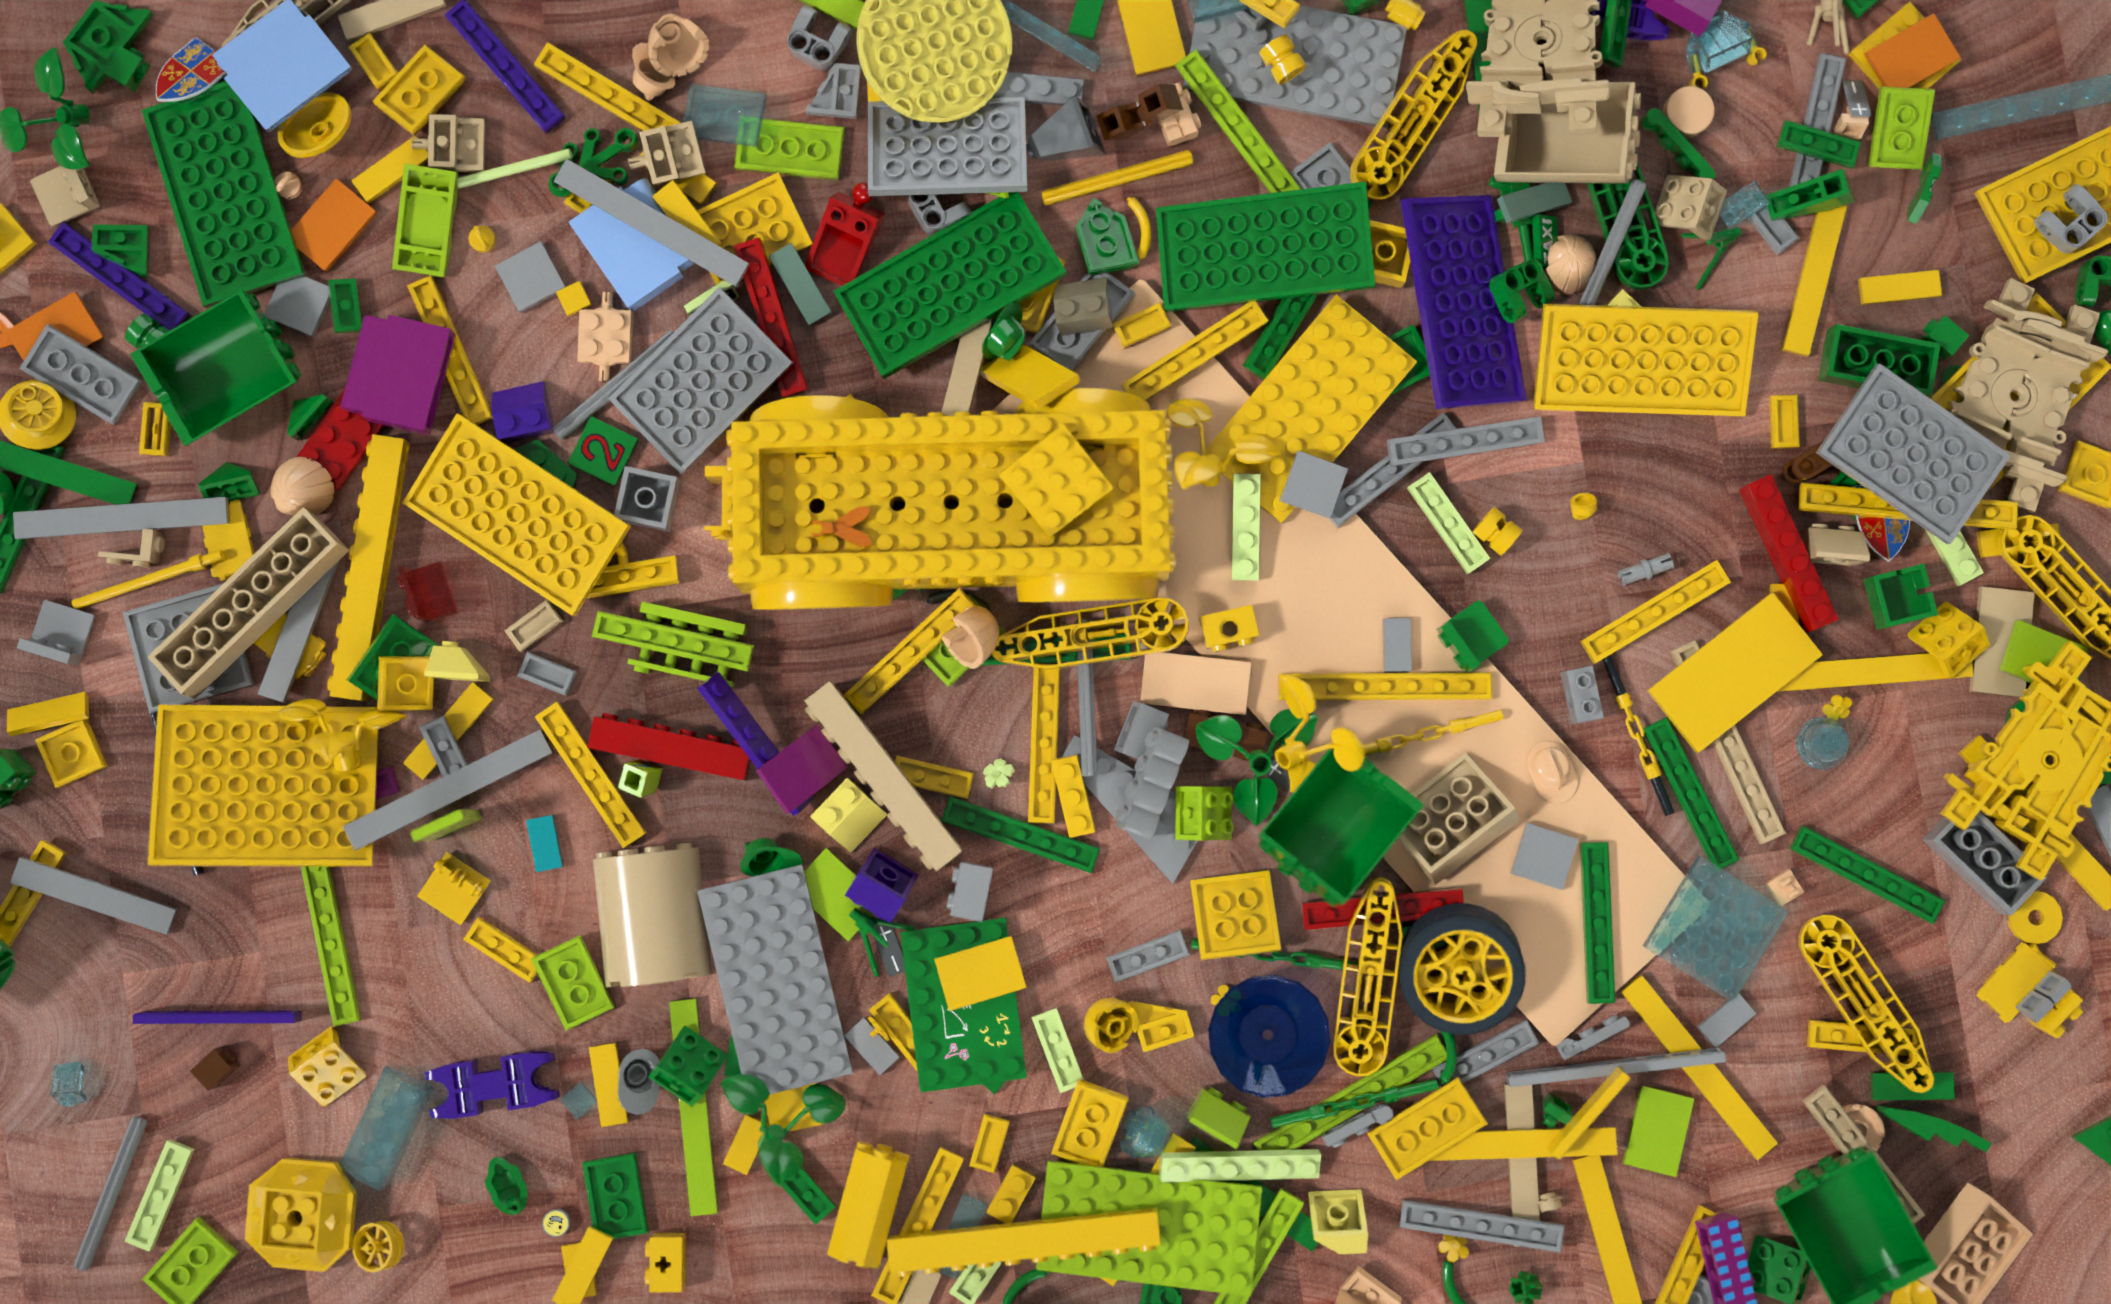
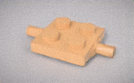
[577,292,634,382]

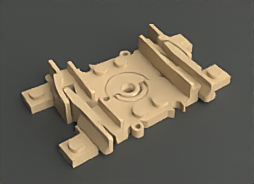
[1466,0,1610,137]
[1947,278,2108,513]

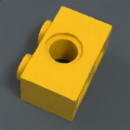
[1199,605,1259,652]

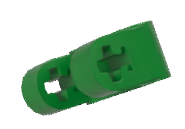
[2075,255,2111,307]
[1489,259,1555,323]

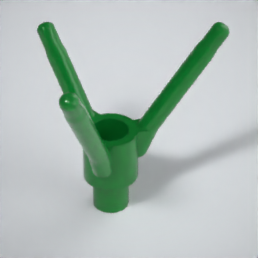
[1681,227,1741,290]
[849,908,914,977]

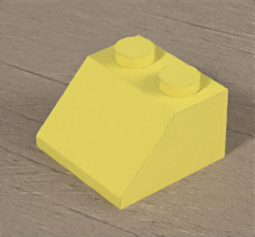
[810,778,887,853]

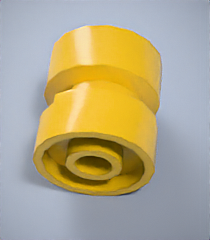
[1259,34,1307,85]
[1472,506,1523,556]

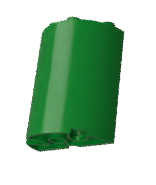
[130,289,302,447]
[1258,748,1424,907]
[1774,1146,1938,1304]

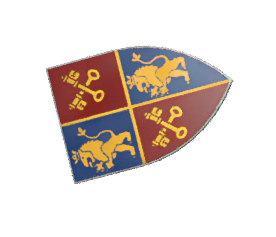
[156,37,227,102]
[1853,485,1910,562]

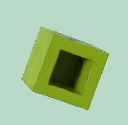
[618,759,663,798]

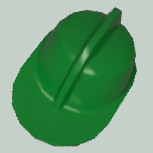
[982,302,1026,361]
[740,837,803,877]

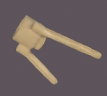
[1807,0,1849,54]

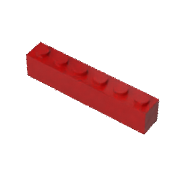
[1739,474,1839,633]
[587,713,751,781]

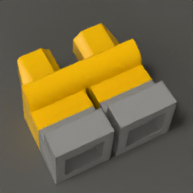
[2016,971,2083,1039]

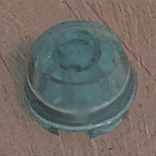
[1796,717,1850,770]
[1120,1106,1170,1158]

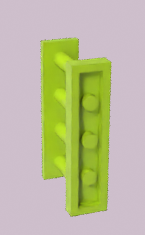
[627,602,749,688]

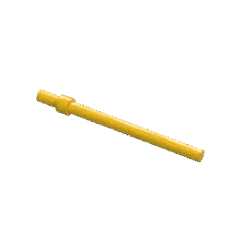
[72,550,225,609]

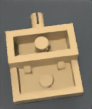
[411,114,486,173]
[628,121,706,186]

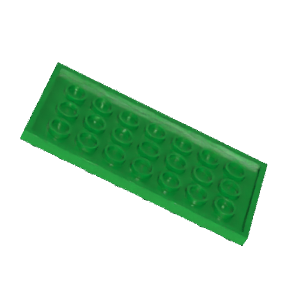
[141,81,305,308]
[1156,181,1376,312]
[833,192,1067,379]

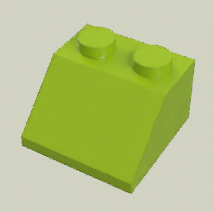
[1186,1086,1250,1149]

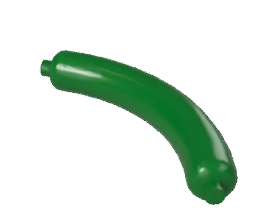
[1440,1031,1457,1084]
[1442,1259,1467,1304]
[1002,1269,1049,1304]

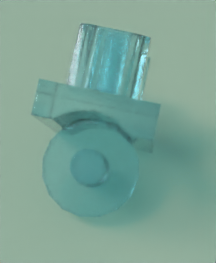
[1719,180,1770,229]

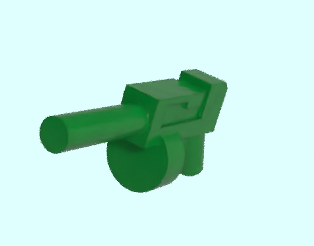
[1488,176,1534,261]

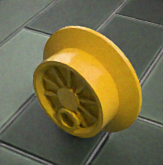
[0,380,77,450]

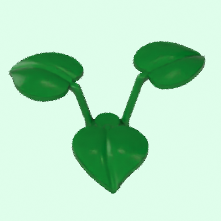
[0,47,91,170]
[1196,708,1318,826]
[721,1074,846,1187]

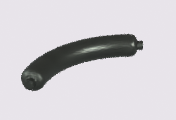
[926,590,991,613]

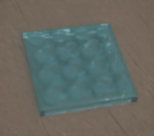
[1643,855,1789,1002]

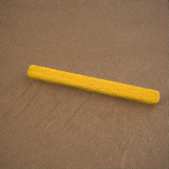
[1042,150,1193,205]

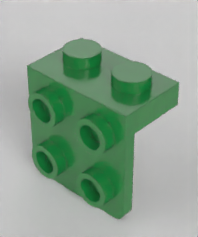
[1436,600,1509,672]

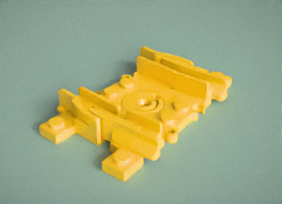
[1940,641,2111,881]

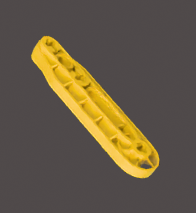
[1350,30,1477,200]
[1997,515,2111,661]
[992,598,1189,670]
[1333,877,1403,1076]
[1798,915,1934,1093]

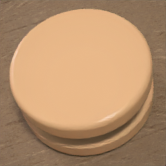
[1662,86,1715,139]

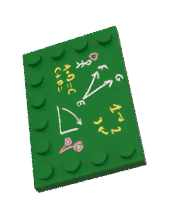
[900,918,1027,1093]

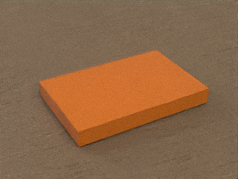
[1864,13,1961,88]
[291,178,378,272]
[5,291,105,361]

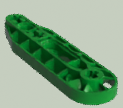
[1586,161,1669,290]

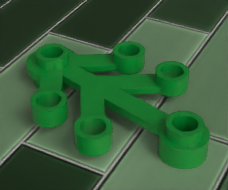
[548,128,638,198]

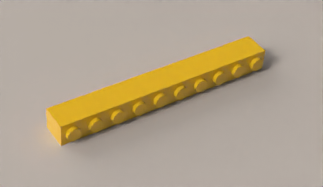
[327,434,410,702]
[887,1208,1161,1276]

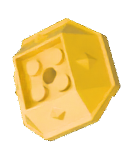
[245,1158,357,1272]

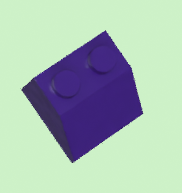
[492,381,554,444]
[845,847,919,923]

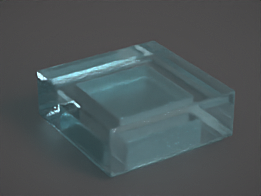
[560,1081,597,1120]

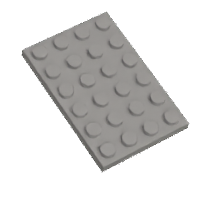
[868,97,1027,196]
[608,287,794,474]
[1816,363,2011,544]

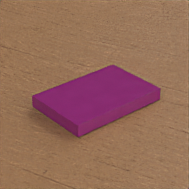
[755,725,848,814]

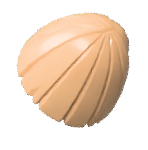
[648,14,709,77]
[1544,234,1597,295]
[270,457,334,515]
[941,606,999,669]

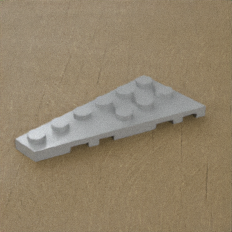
[1062,735,1198,884]

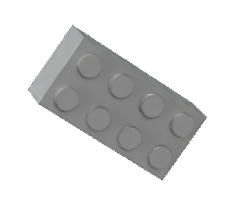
[1922,811,2048,915]

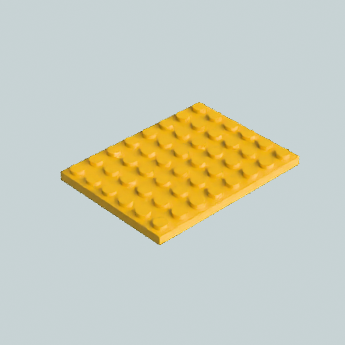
[148,705,379,867]

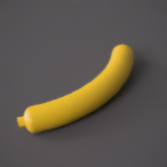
[1127,197,1151,261]

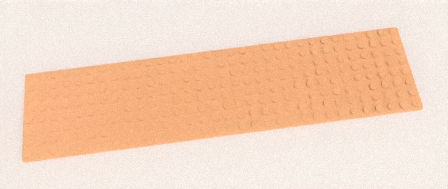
[992,279,1709,1046]

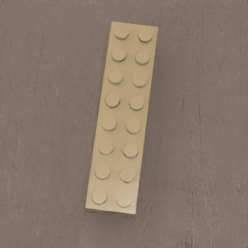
[148,507,349,699]
[805,681,964,871]

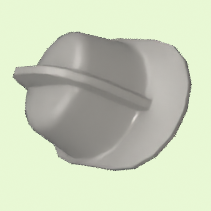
[618,1049,660,1115]

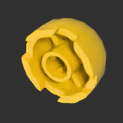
[1083,997,1138,1053]

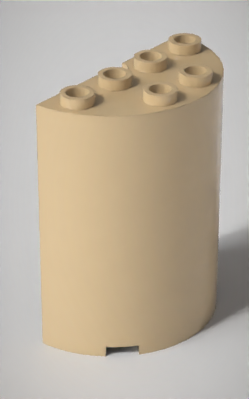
[1494,82,1641,183]
[593,843,712,987]

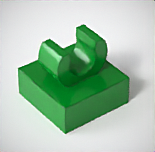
[1543,1092,1572,1129]

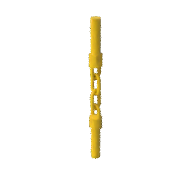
[1362,710,1504,755]

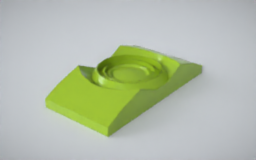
[392,163,458,277]

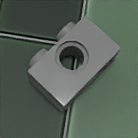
[1560,666,1604,724]

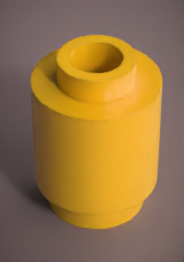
[1385,0,1426,30]

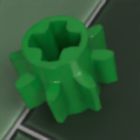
[1509,1271,1543,1304]

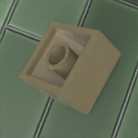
[1053,277,1113,336]

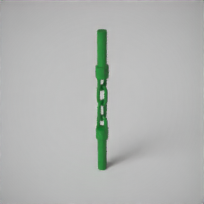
[1191,938,1358,972]
[1270,1079,1439,1128]

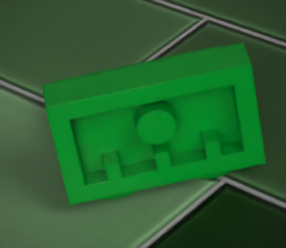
[648,1026,728,1107]
[1747,1235,1812,1304]

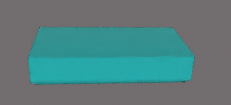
[526,815,564,872]

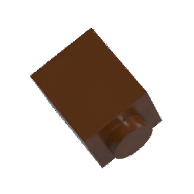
[190,1046,240,1091]

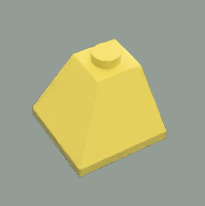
[424,641,490,682]
[1308,1189,1368,1254]

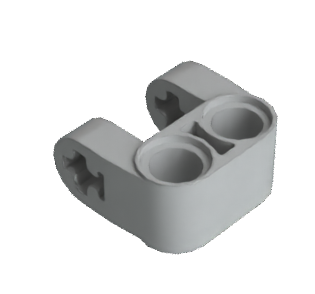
[787,5,852,71]
[2034,184,2108,254]
[908,194,972,235]

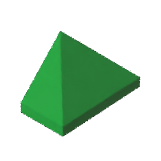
[287,394,334,441]
[198,462,260,502]

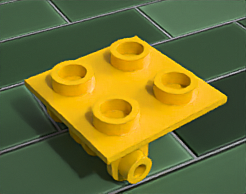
[417,852,491,925]

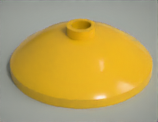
[278,92,351,158]

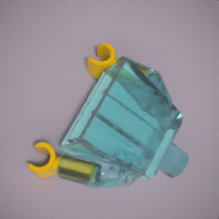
[1686,11,1767,89]

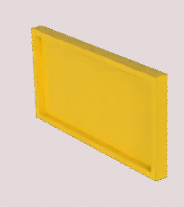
[1646,592,1823,753]

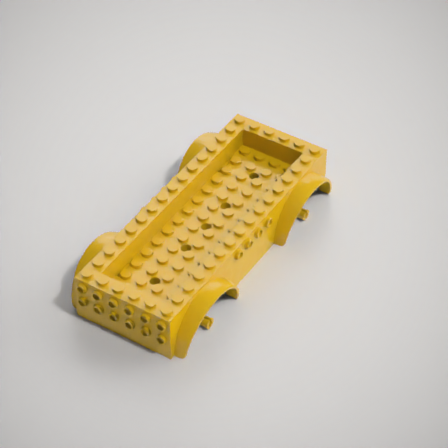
[727,388,1175,609]

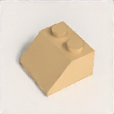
[1802,524,1870,566]

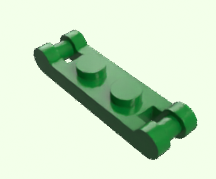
[1641,108,1715,179]

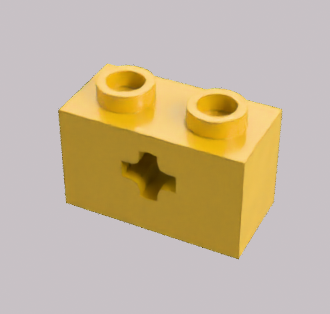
[645,1233,686,1292]

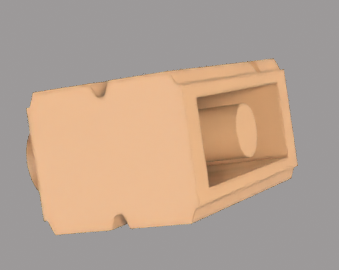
[1159,83,1201,147]

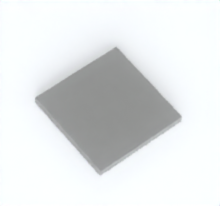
[123,583,255,714]

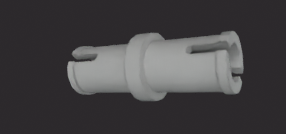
[1617,553,1674,586]

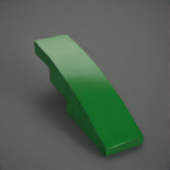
[1875,1105,1992,1153]

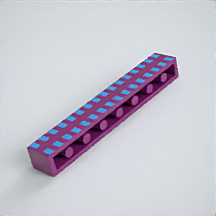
[1695,1212,1759,1304]

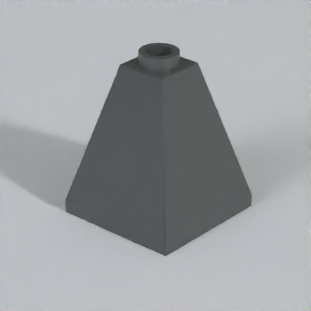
[1026,96,1106,161]

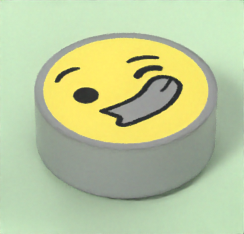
[542,1208,571,1237]

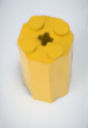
[827,1141,910,1269]

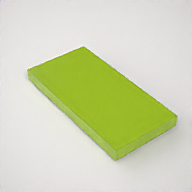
[735,116,845,181]

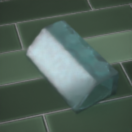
[339,1066,434,1191]

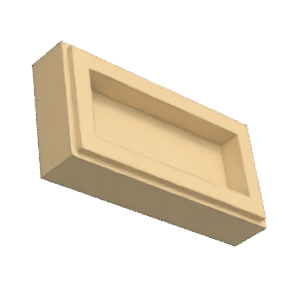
[504,599,564,652]

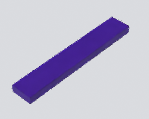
[444,0,566,134]
[48,222,191,330]
[133,1010,302,1024]

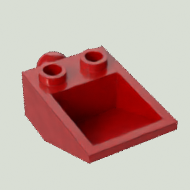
[805,182,886,286]

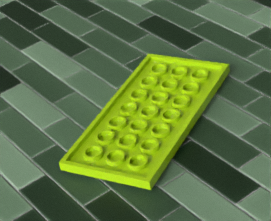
[1036,1160,1262,1296]

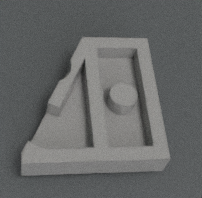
[806,63,861,119]

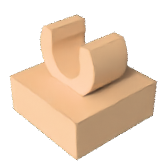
[1834,106,1869,139]
[1765,869,1804,906]

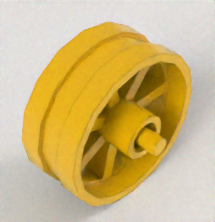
[352,1221,405,1272]

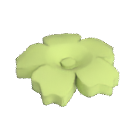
[983,758,1015,789]

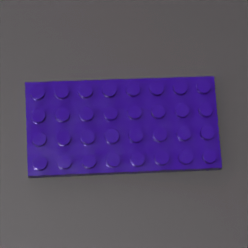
[1400,195,1527,410]

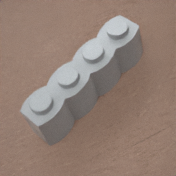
[1115,727,1189,840]

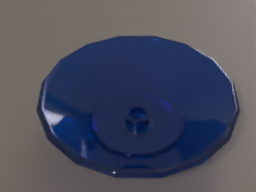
[1208,974,1331,1098]

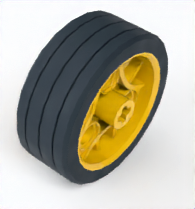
[1399,903,1526,1035]

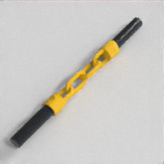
[1602,656,1675,816]

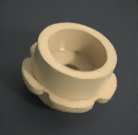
[1537,1192,1562,1213]

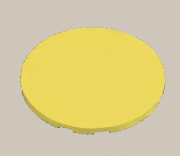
[856,0,1012,123]

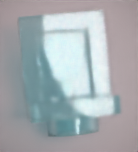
[50,1062,86,1107]

